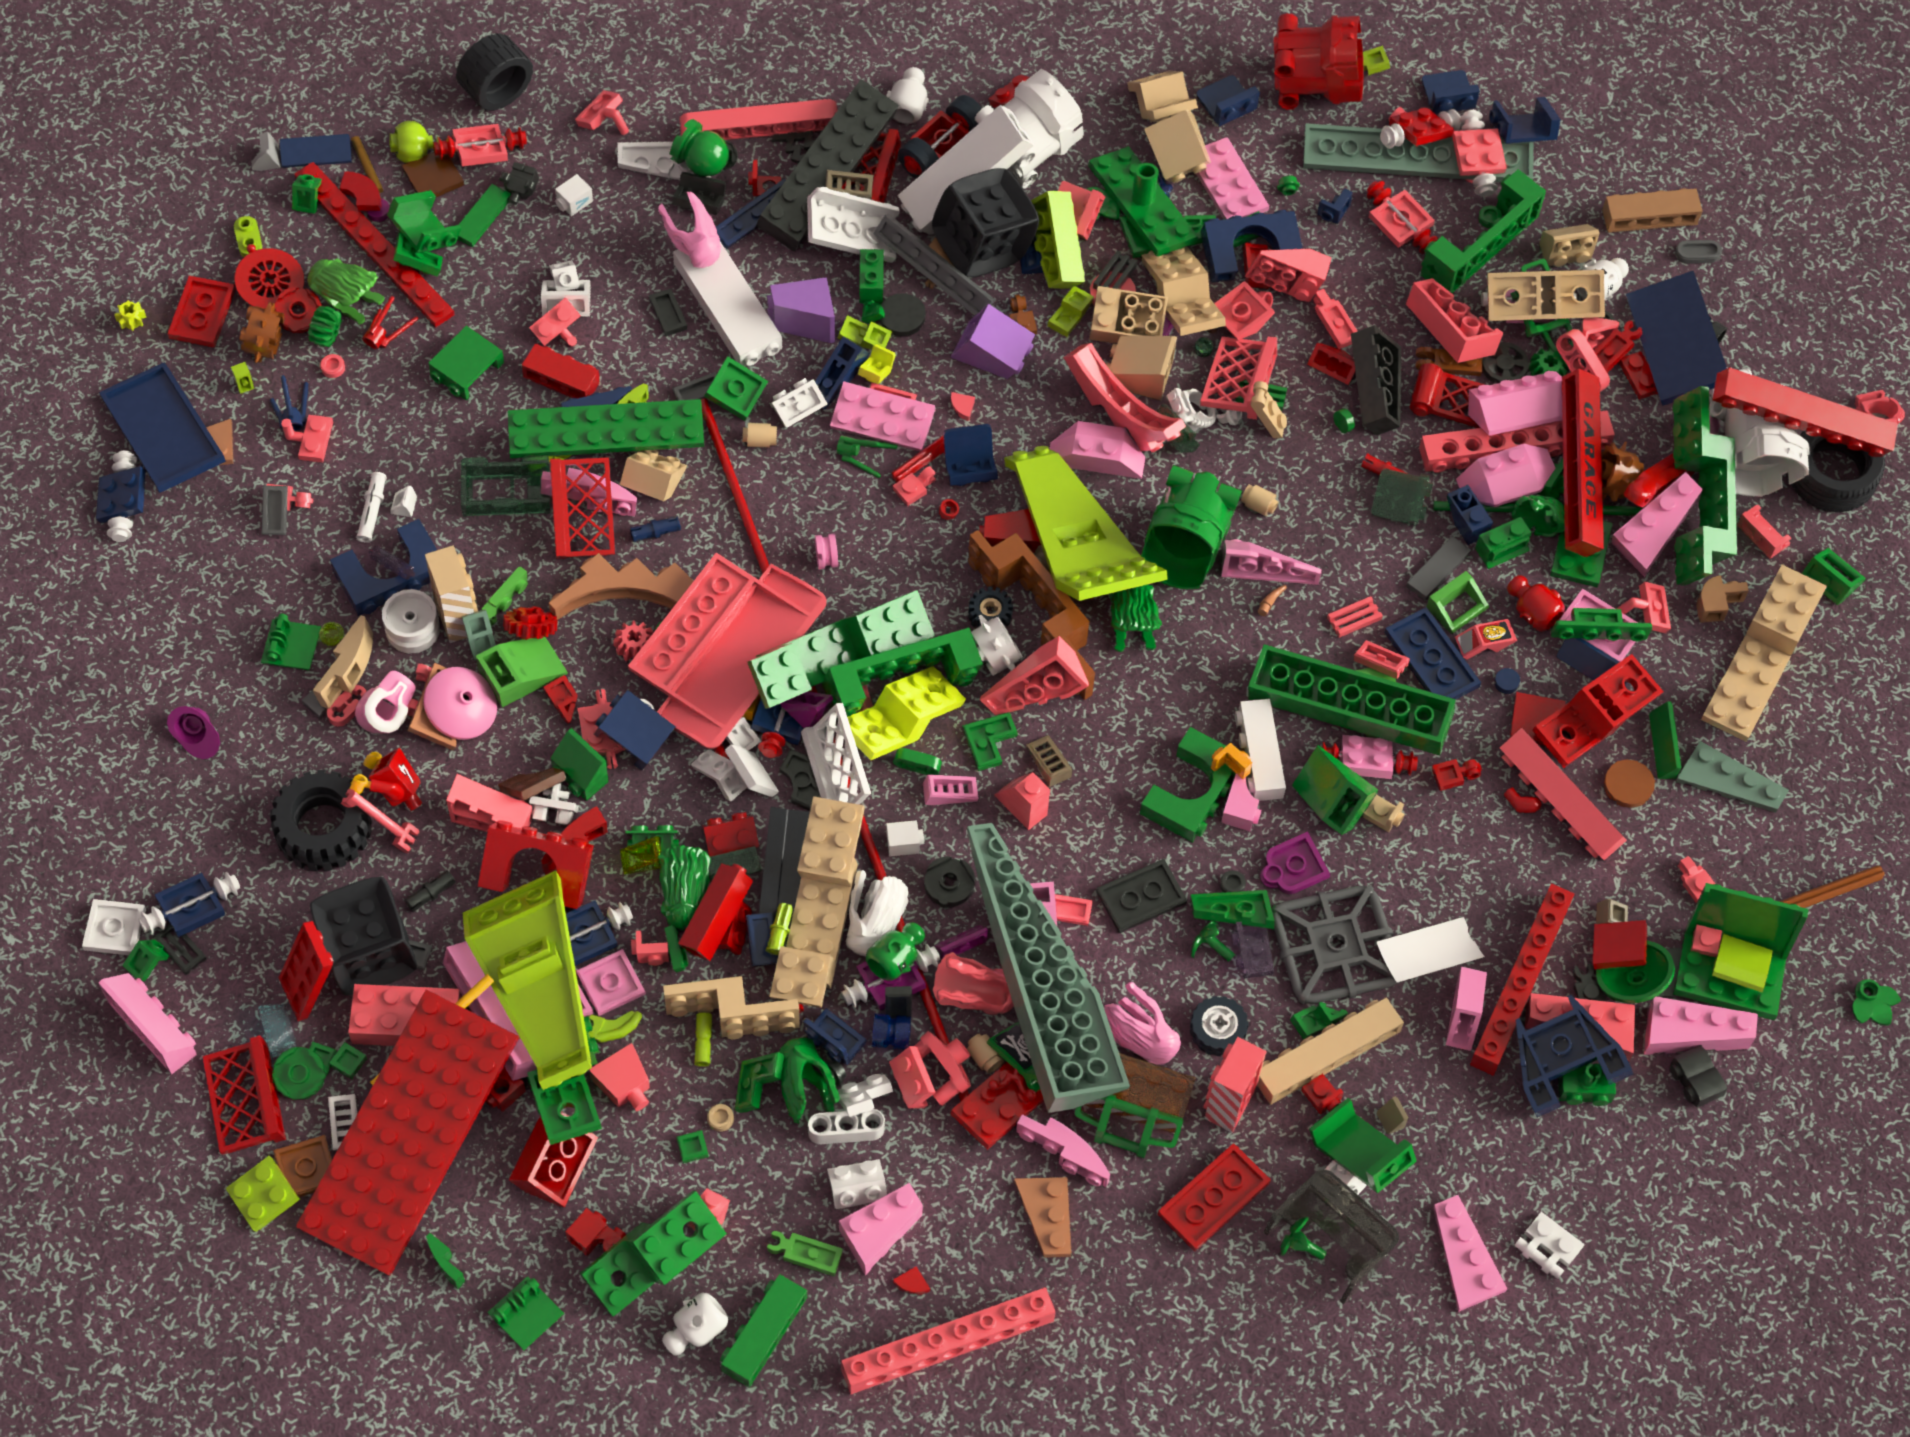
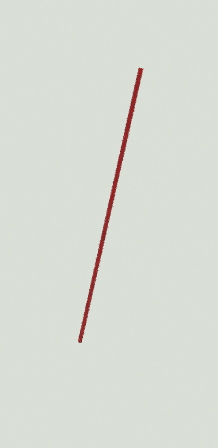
[701,399,969,1101]

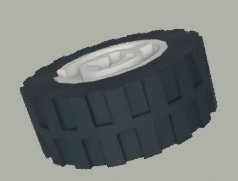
[1190,996,1248,1056]

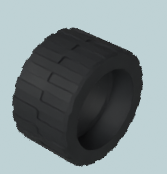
[456,33,533,111]

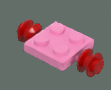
[1322,735,1418,779]

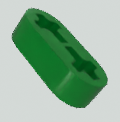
[893,748,942,775]

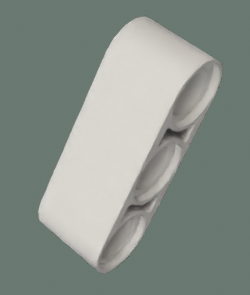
[808,1109,885,1144]

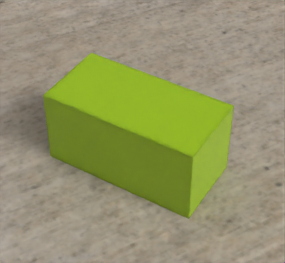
[231,362,254,394]

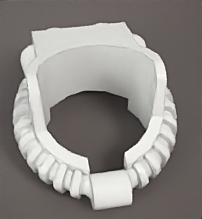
[1167,388,1218,433]

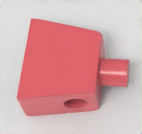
[589,1043,650,1111]

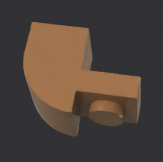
[1696,576,1749,623]

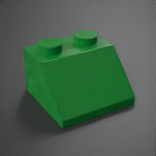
[550,728,609,801]

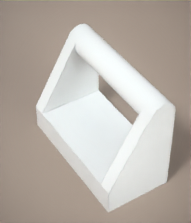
[541,280,590,316]

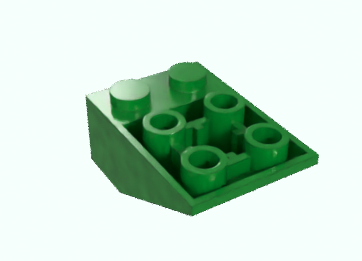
[1292,745,1378,835]

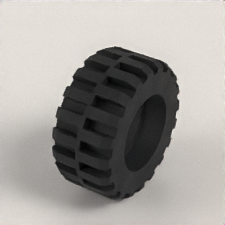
[270,770,372,871]

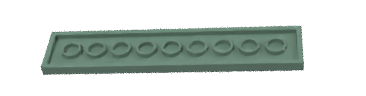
[1303,123,1534,182]

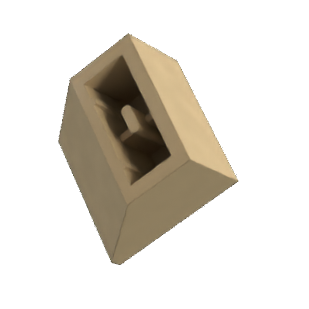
[1539,224,1600,267]
[620,450,687,501]

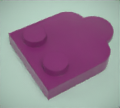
[1260,831,1330,894]

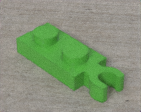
[767,1231,843,1277]

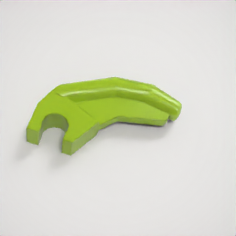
[589,1011,642,1043]

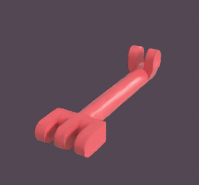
[341,789,420,854]

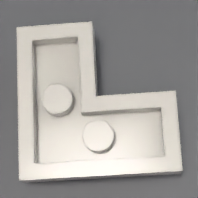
[838,1074,893,1117]

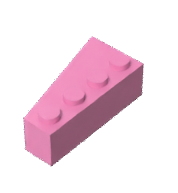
[1611,472,1703,577]
[1644,997,1758,1055]

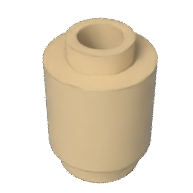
[743,423,777,448]
[1241,484,1279,516]
[967,1034,1004,1074]

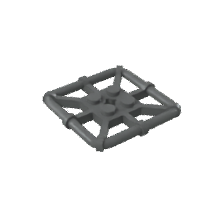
[1271,885,1401,1005]

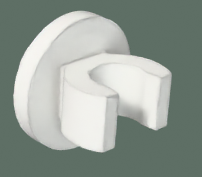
[1216,401,1242,425]

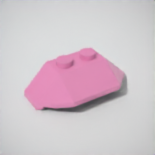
[1049,421,1145,479]
[1456,444,1556,507]

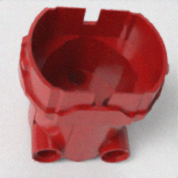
[1274,13,1364,110]

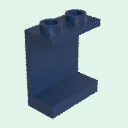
[1489,97,1561,144]
[594,690,676,770]

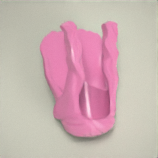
[658,192,721,268]
[1104,982,1181,1065]

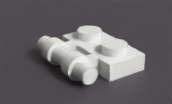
[1514,1212,1585,1279]

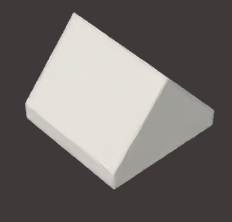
[391,486,417,517]

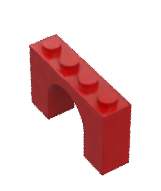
[478,821,594,909]

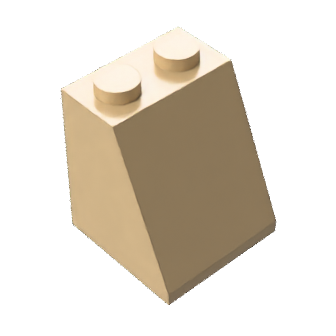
[1144,110,1211,183]
[1106,336,1177,400]

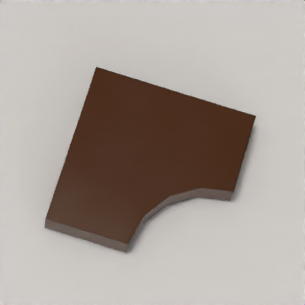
[498,767,566,800]

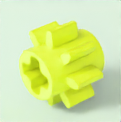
[114,300,146,331]

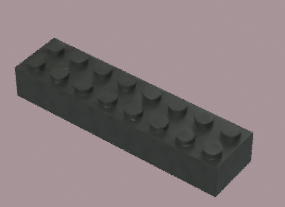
[756,79,899,252]

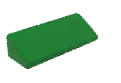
[1649,701,1681,779]

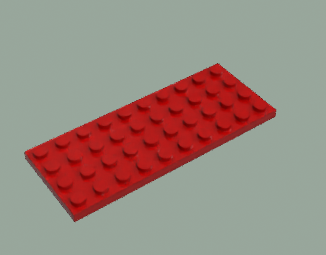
[296,989,520,1276]

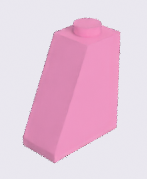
[1446,967,1487,1051]

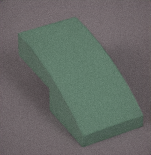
[462,609,496,661]

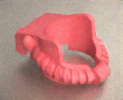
[1855,390,1905,424]

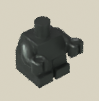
[499,162,539,205]

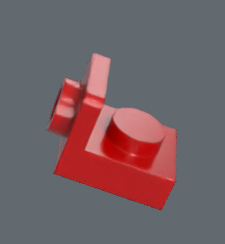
[1301,1073,1344,1115]

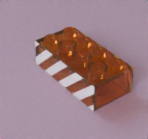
[1085,1053,1196,1134]

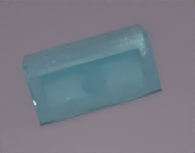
[258,1004,297,1059]

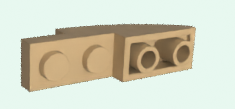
[313,615,373,709]

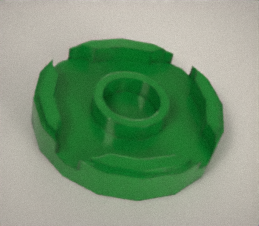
[272,1047,326,1100]

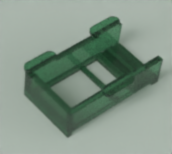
[461,455,551,517]

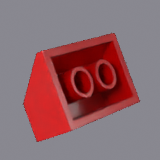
[509,1111,598,1207]

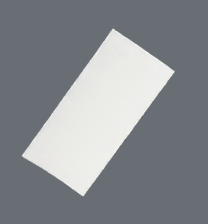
[1377,917,1484,982]

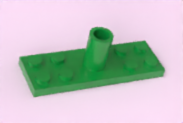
[1088,146,1198,257]

